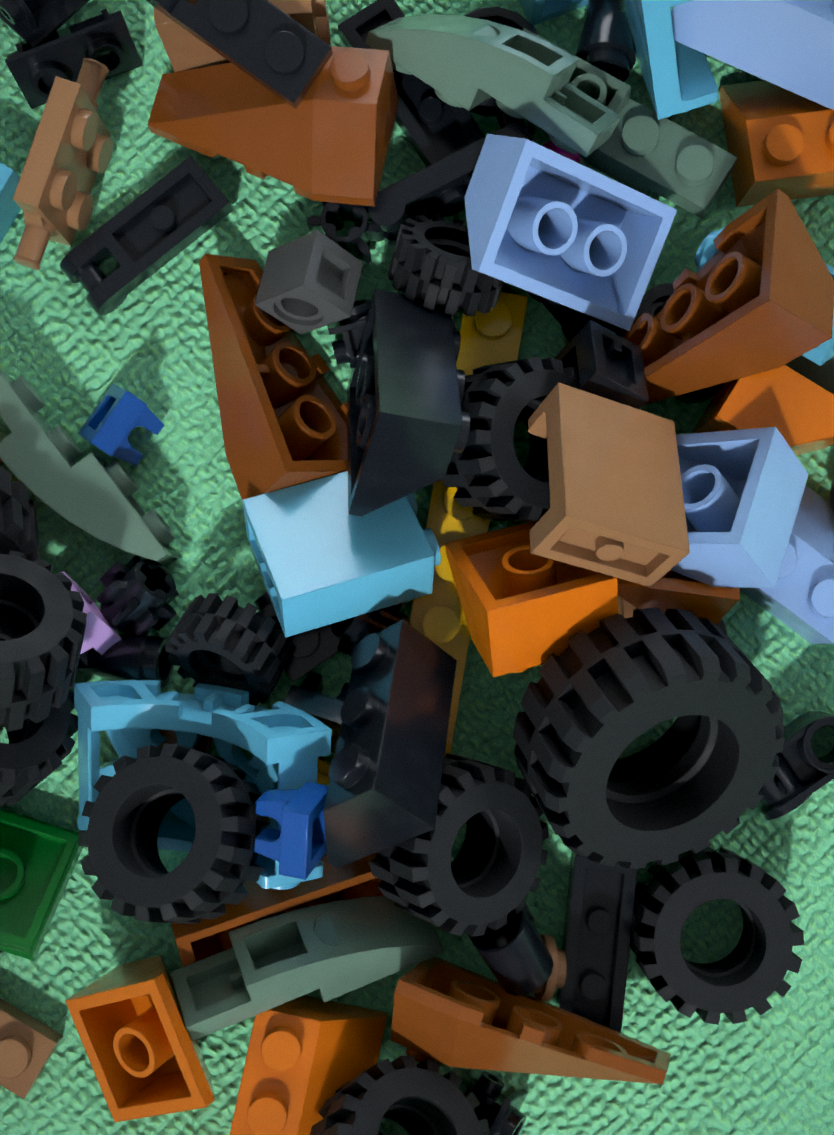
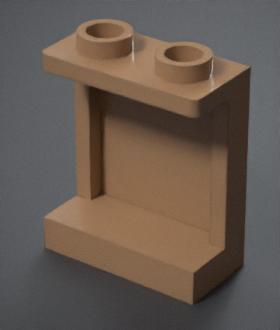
[528,382,690,587]

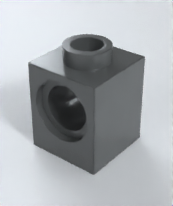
[255,230,363,334]

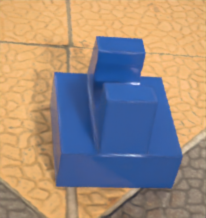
[78,383,164,466]
[254,782,329,880]

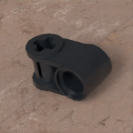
[760,711,834,820]
[468,905,554,996]

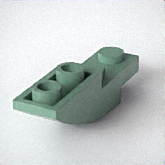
[365,14,621,158]
[522,28,738,219]
[0,370,178,565]
[171,896,444,1041]

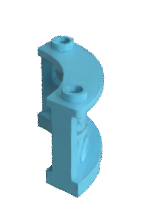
[74,680,332,890]

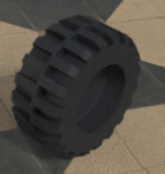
[513,608,785,869]

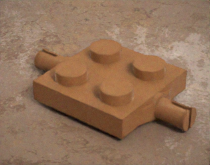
[13,58,113,270]

